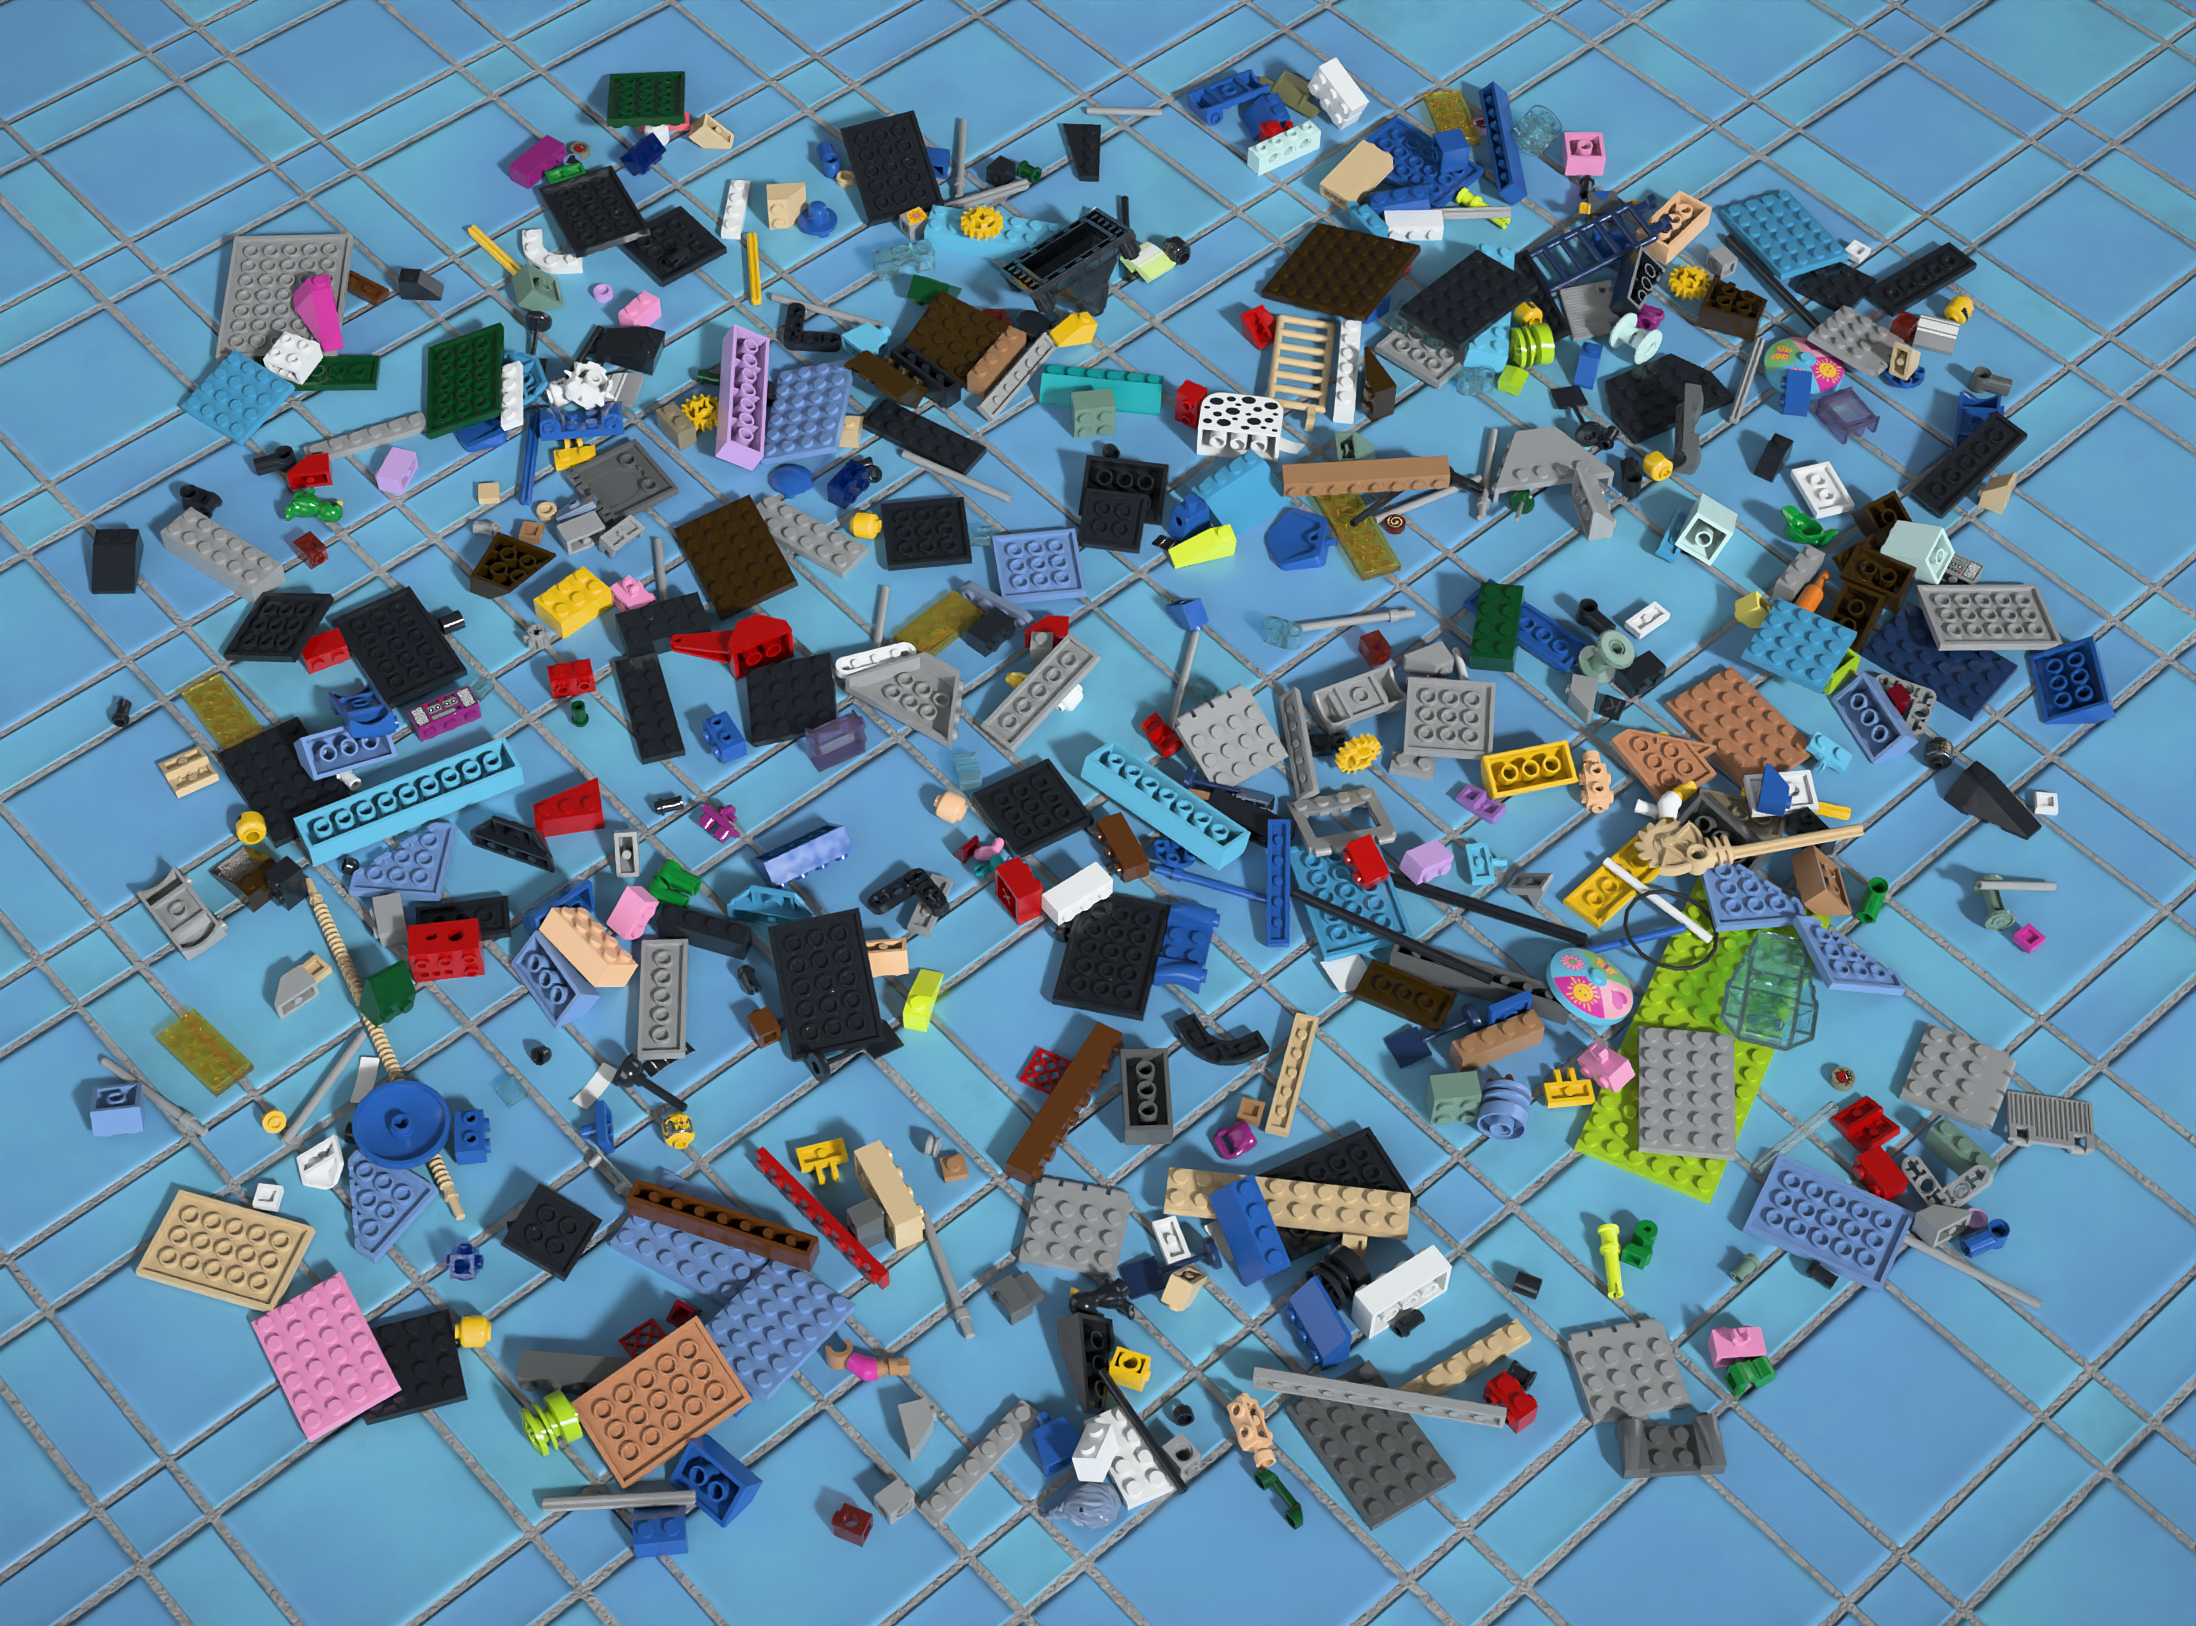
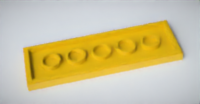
[1563,826,1661,930]

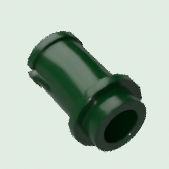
[697,369,721,387]
[571,700,589,727]

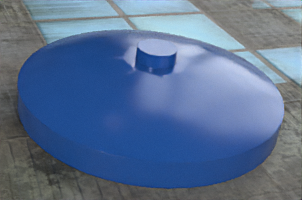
[352,1080,451,1170]

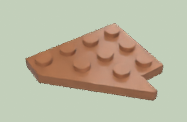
[1610,728,1717,802]

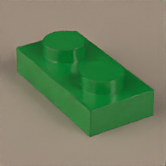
[545,162,587,185]

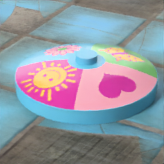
[1763,337,1844,399]
[1546,948,1633,1026]

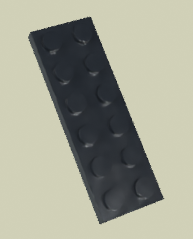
[1865,242,1977,318]
[862,398,987,476]
[1910,411,2028,519]
[614,652,686,765]

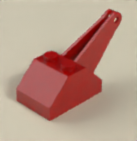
[670,614,794,681]

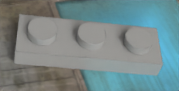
[907,874,953,937]

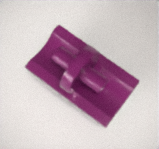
[698,804,740,844]

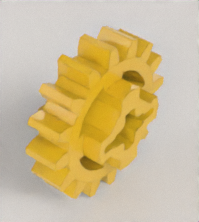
[961,205,1003,241]
[1668,264,1712,301]
[681,394,719,432]
[1334,733,1381,774]

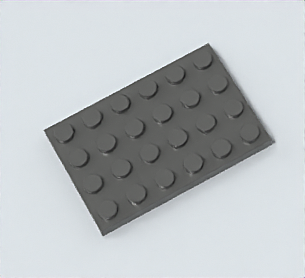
[1285,1360,1456,1531]

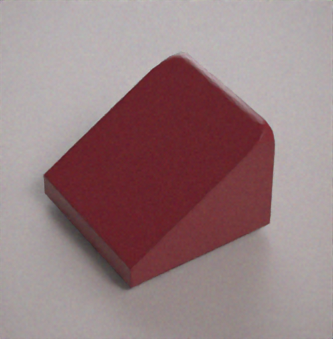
[1886,683,1911,715]
[953,835,979,863]
[665,1298,702,1328]

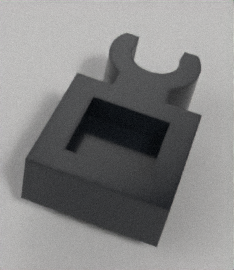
[1309,734,1345,757]

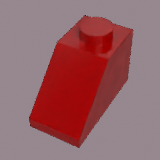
[287,453,333,490]
[1025,615,1069,649]

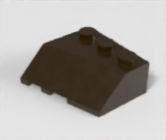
[1696,274,1768,341]
[844,350,929,409]
[470,532,556,599]

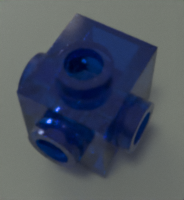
[446,1243,484,1281]

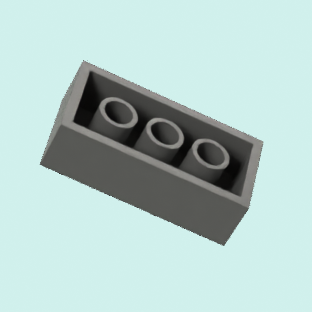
[1120,1048,1173,1145]

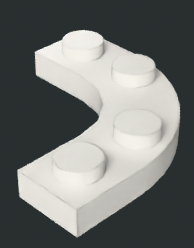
[522,229,583,274]

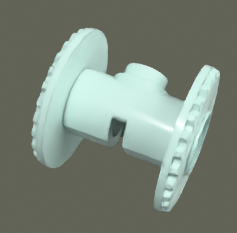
[1609,313,1663,365]

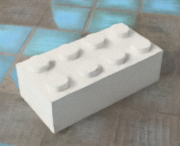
[1351,1245,1452,1339]

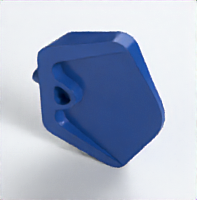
[454,416,508,452]
[1267,508,1338,571]

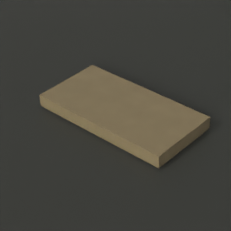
[1697,788,1786,841]

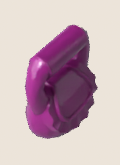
[1635,304,1665,331]
[1213,1120,1257,1160]

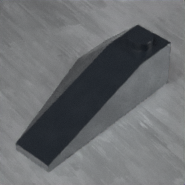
[1943,760,2042,840]
[1057,1312,1114,1415]

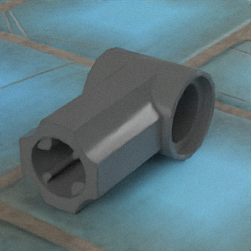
[1968,366,2012,396]

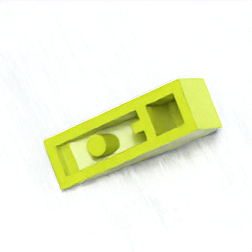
[1168,524,1237,569]
[903,969,943,1032]

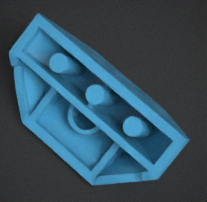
[504,349,549,409]
[727,885,816,926]

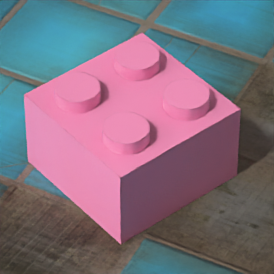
[1561,132,1606,176]

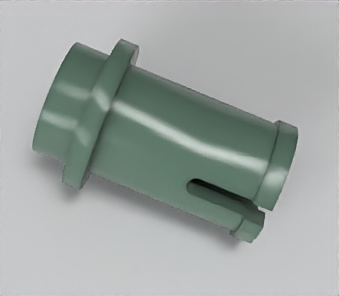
[1730,1253,1760,1284]

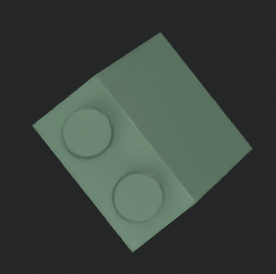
[512,263,564,312]

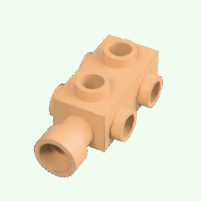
[1578,750,1614,813]
[1227,1393,1276,1469]

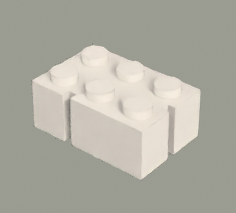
[1307,58,1369,130]

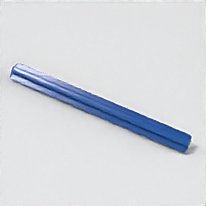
[520,410,540,506]

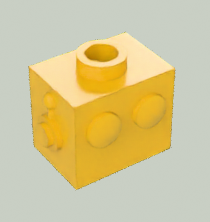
[1108,1346,1151,1392]

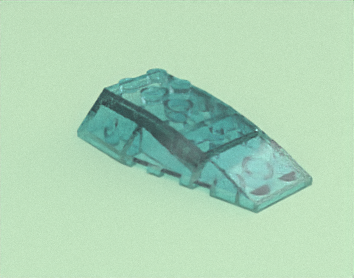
[1720,930,1819,1051]

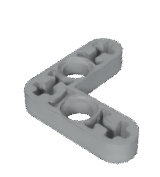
[1876,674,1937,740]
[1902,1155,1993,1208]

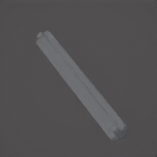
[1750,1101,1839,1175]

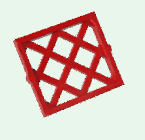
[1019,1047,1072,1095]
[618,1317,667,1359]

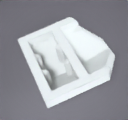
[296,1134,344,1190]

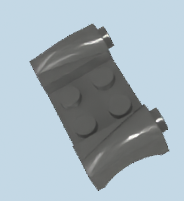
[1673,383,1704,475]
[1615,1412,1727,1479]

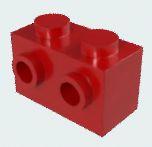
[1175,379,1208,429]
[547,658,596,699]
[1482,1370,1538,1434]

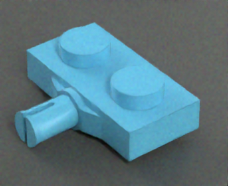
[1805,730,1853,774]
[1464,843,1507,886]

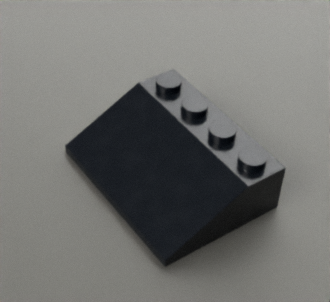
[1078,455,1170,526]

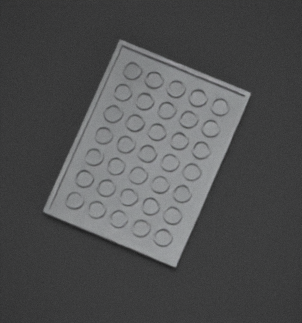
[215,234,354,362]

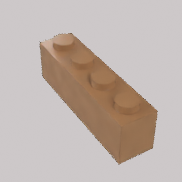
[967,325,1026,399]
[1449,1009,1545,1073]

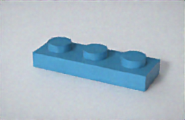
[1655,507,1689,563]

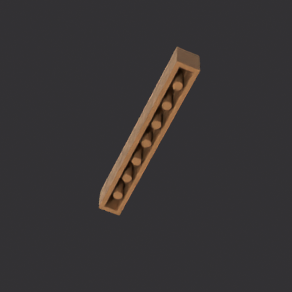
[1282,455,1450,497]

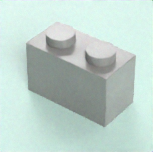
[556,510,606,556]
[370,892,408,947]

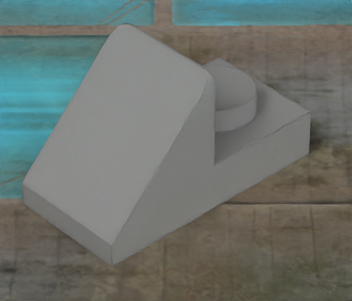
[1506,873,1554,907]

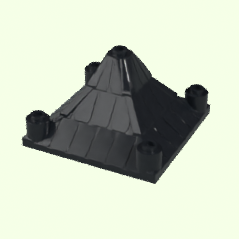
[998,208,1141,317]

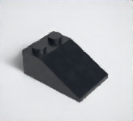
[594,326,666,376]
[91,529,144,594]

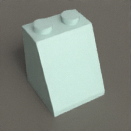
[1675,493,1738,566]
[1880,520,1955,585]

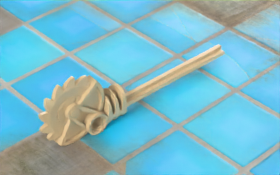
[1634,819,1864,876]

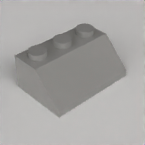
[1570,467,1616,541]

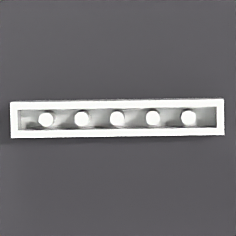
[1333,320,1362,424]

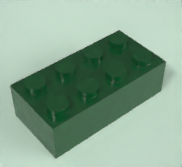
[1470,582,1525,673]

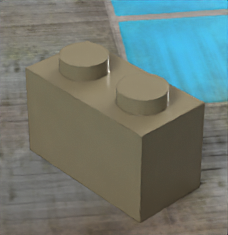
[656,402,697,451]

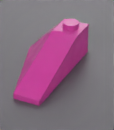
[293,274,344,352]

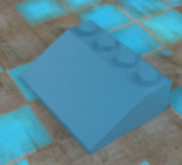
[1190,449,1292,538]

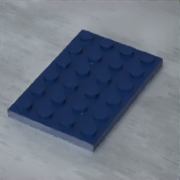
[1861,602,2018,721]

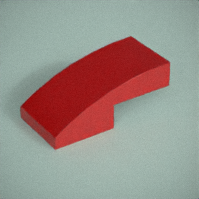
[1139,711,1183,759]

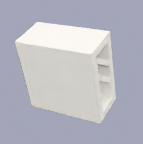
[263,331,323,385]

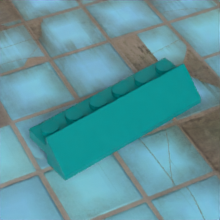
[1039,364,1164,416]

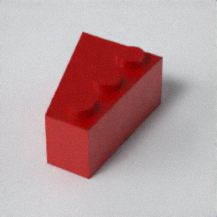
[533,777,605,837]

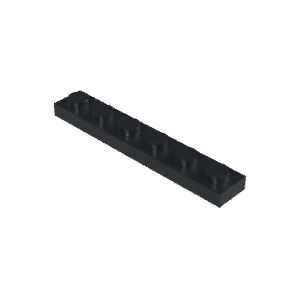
[1514,249,1572,343]

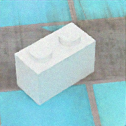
[1072,1423,1119,1482]

